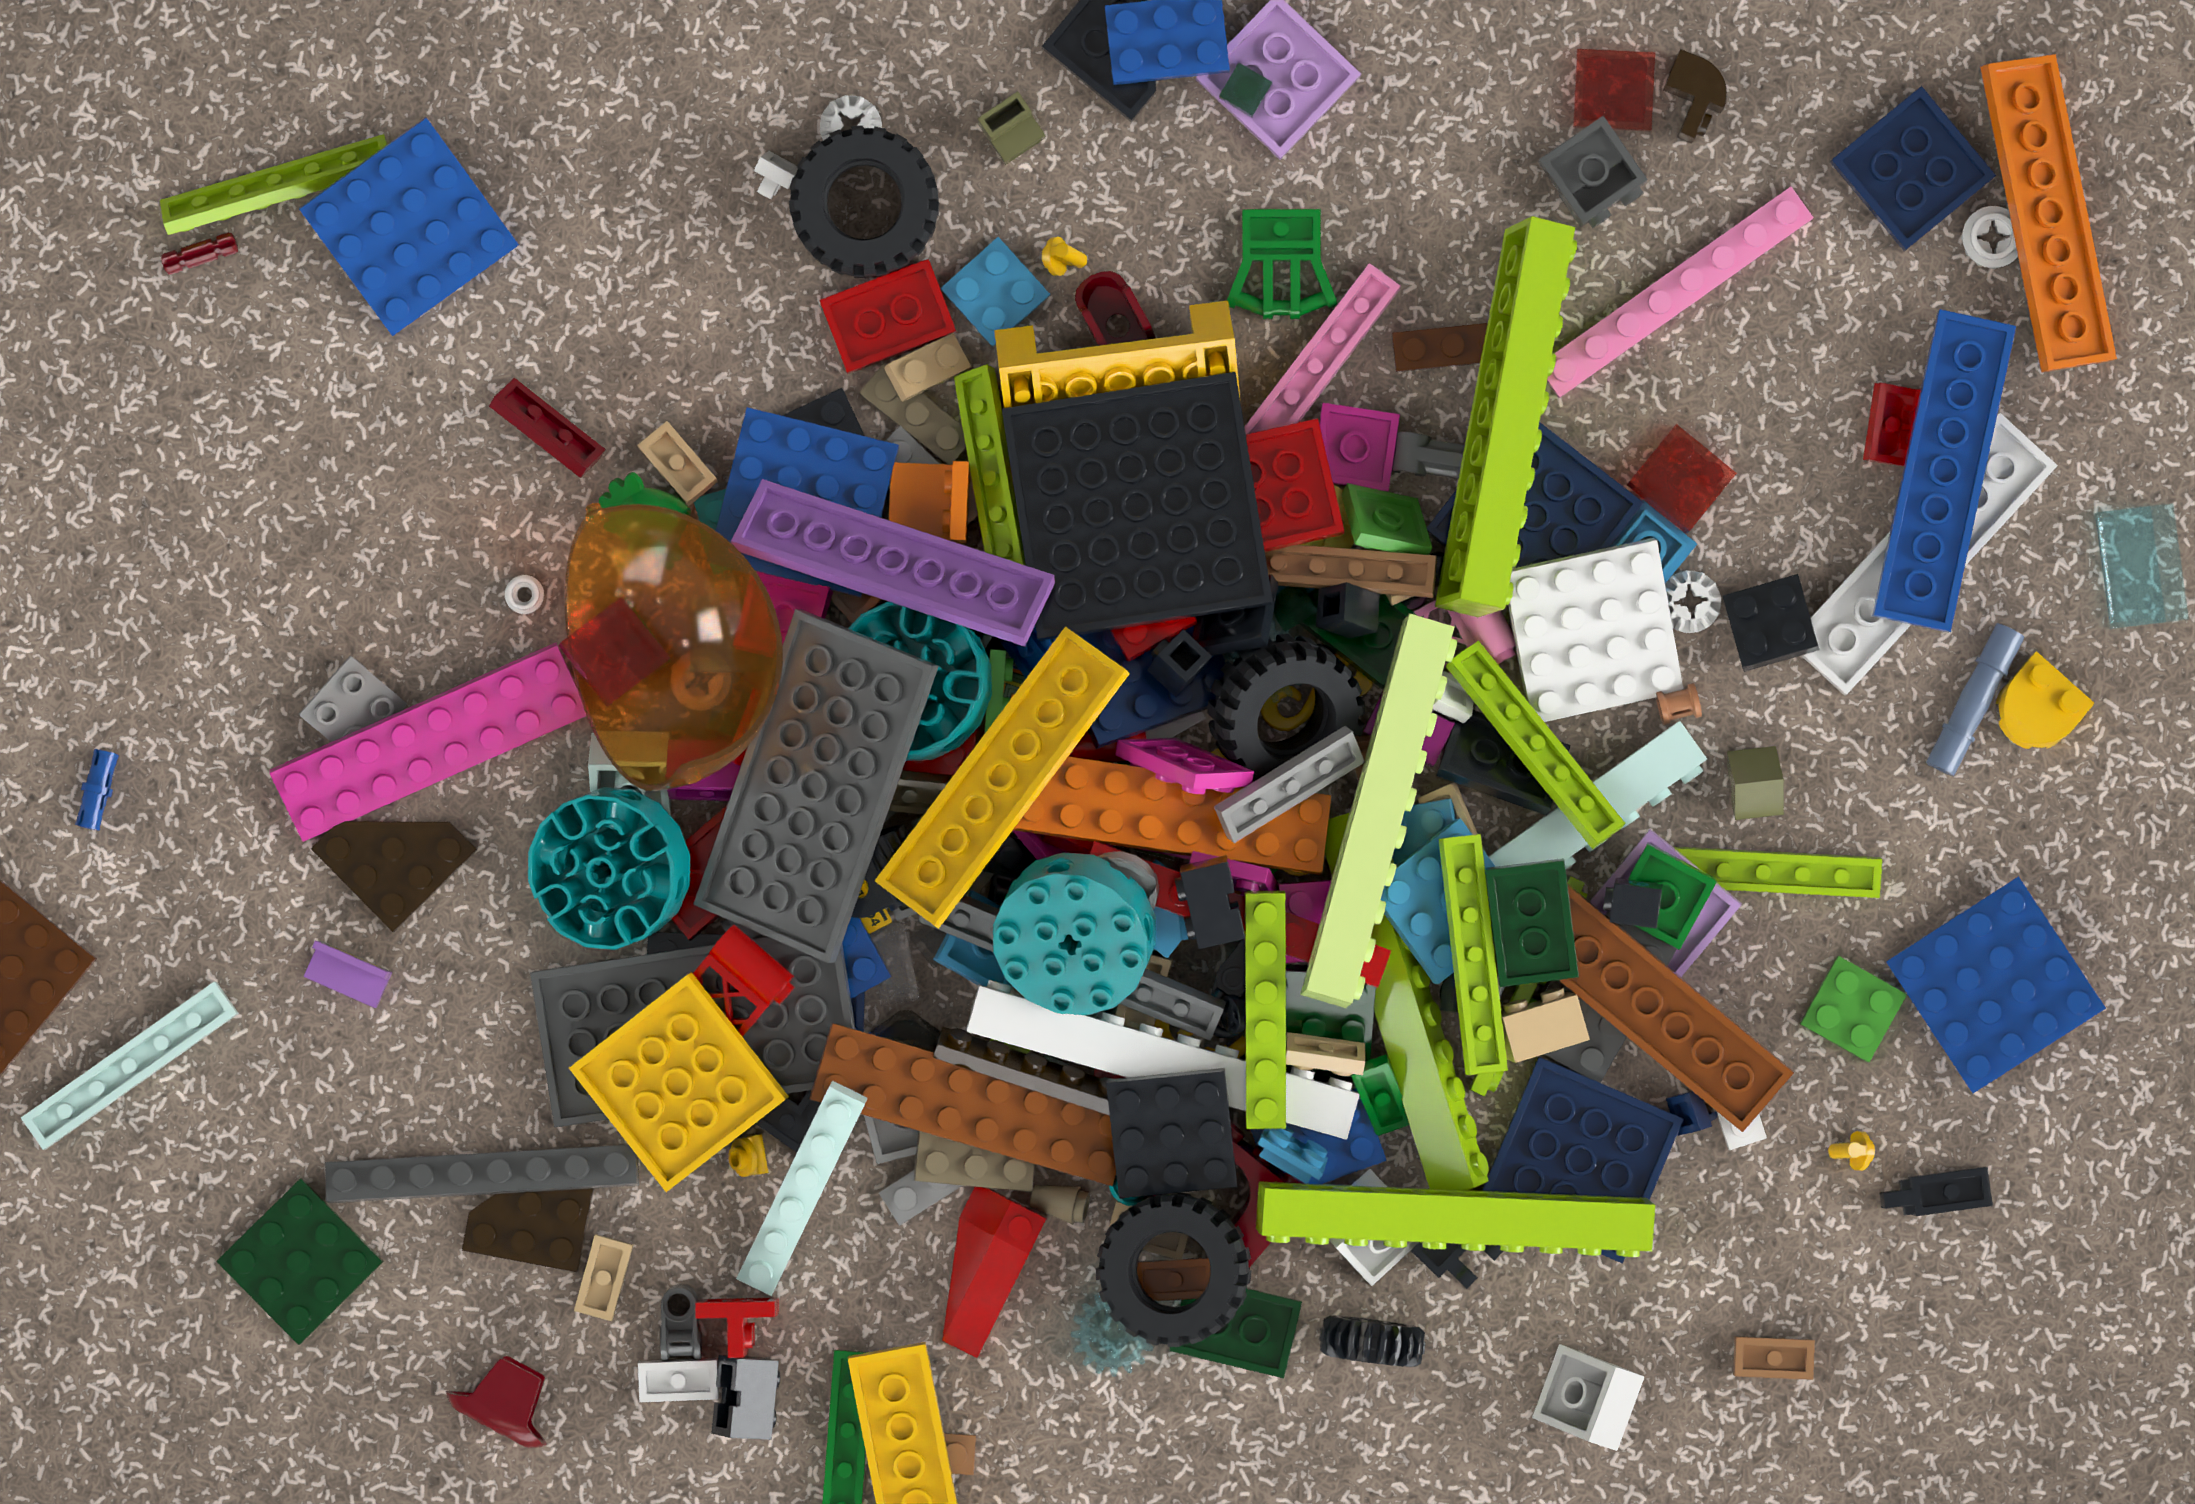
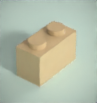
[1501,988,1590,1063]

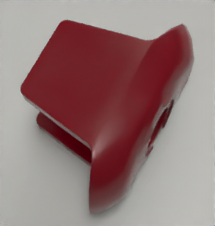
[1075,271,1156,346]
[446,1356,547,1448]

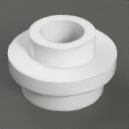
[505,575,544,614]

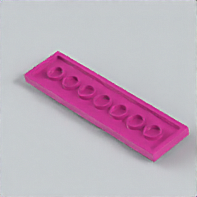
[269,642,589,842]

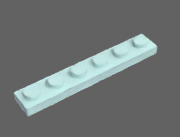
[21,982,239,1150]
[736,1081,868,1296]

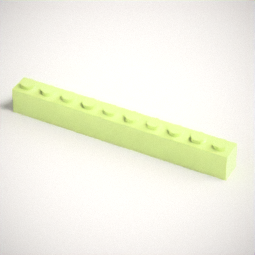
[1300,614,1457,1008]

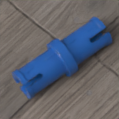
[75,749,119,831]

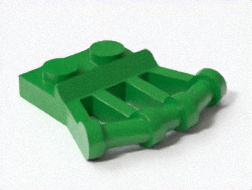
[1227,209,1338,320]

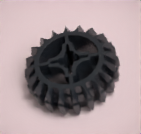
[1319,1315,1426,1367]

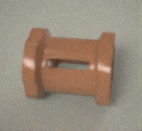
[1656,683,1702,726]

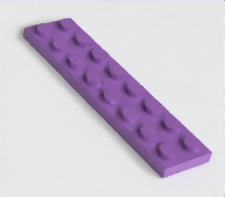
[731,479,1055,647]

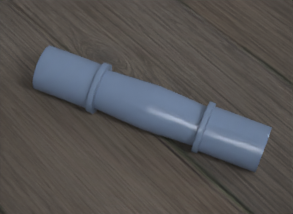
[1926,623,2025,777]

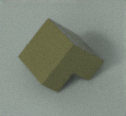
[977,91,1046,165]
[1727,746,1784,820]

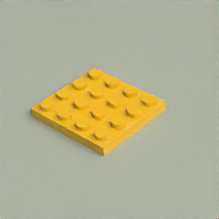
[569,972,789,1192]

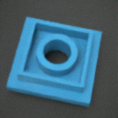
[1610,500,1697,583]
[1258,1125,1328,1184]

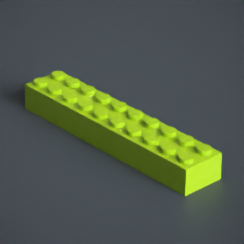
[1435,216,1577,617]

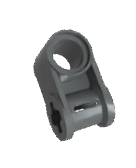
[660,1284,702,1361]

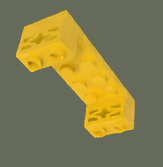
[994,300,1240,408]

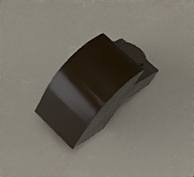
[1663,49,1727,144]

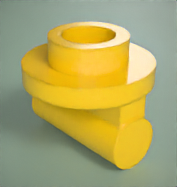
[1042,237,1087,276]
[1828,1131,1875,1171]
[728,1134,769,1177]

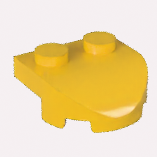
[1996,651,2095,749]

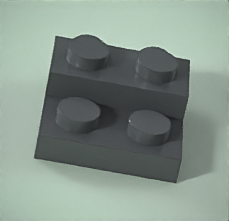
[1538,116,1648,228]

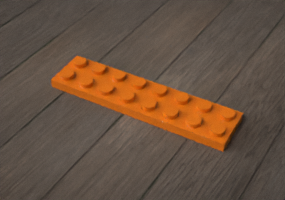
[1980,54,2117,373]
[1013,757,1332,875]

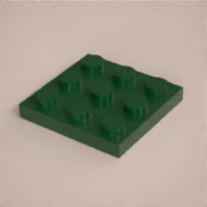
[1286,964,1376,1080]
[216,1178,384,1345]

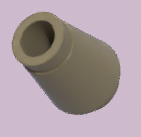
[1030,1184,1090,1225]

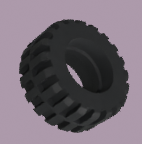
[789,125,939,279]
[1207,634,1366,783]
[1096,1193,1252,1347]

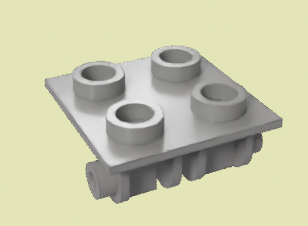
[299,655,407,742]

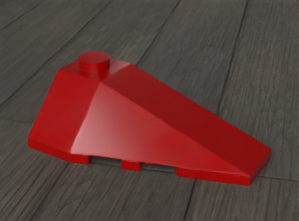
[942,1187,1047,1358]

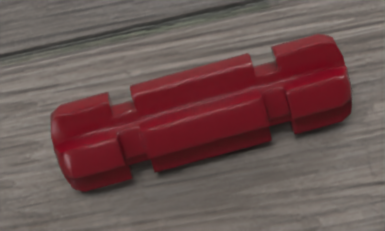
[161,232,238,275]

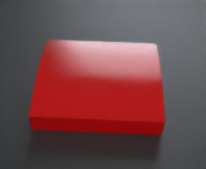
[1863,382,1921,467]

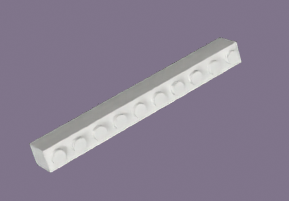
[966,980,1360,1140]

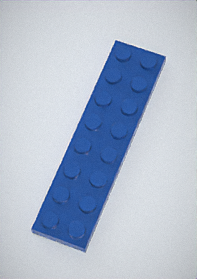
[1872,309,2016,633]

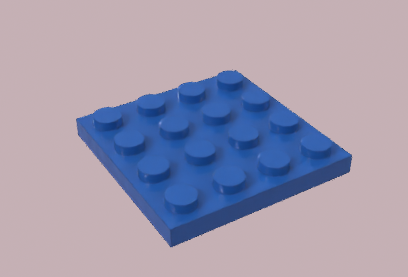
[299,117,519,336]
[709,407,899,598]
[1886,876,2106,1094]

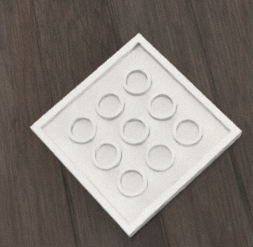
[1508,538,1683,722]

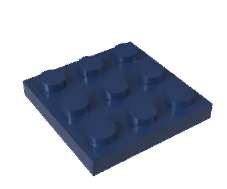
[1830,86,1996,251]

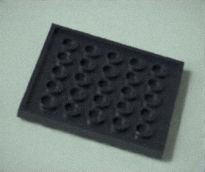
[1002,372,1273,641]

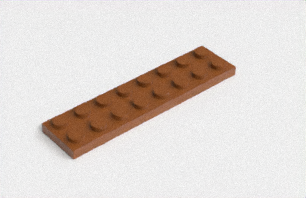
[1559,883,1794,1132]
[809,1023,1116,1186]

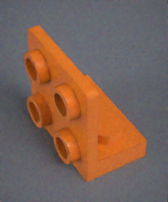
[889,461,970,544]

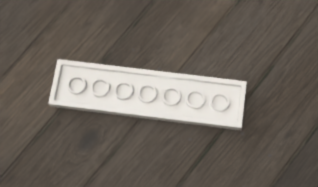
[1801,413,2058,695]

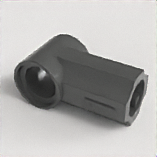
[1392,432,1465,479]

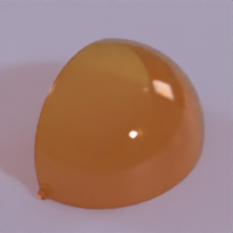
[564,503,783,791]

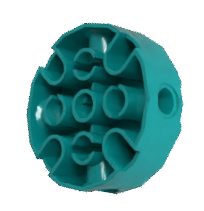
[848,601,992,761]
[528,787,690,950]
[993,853,1156,1015]

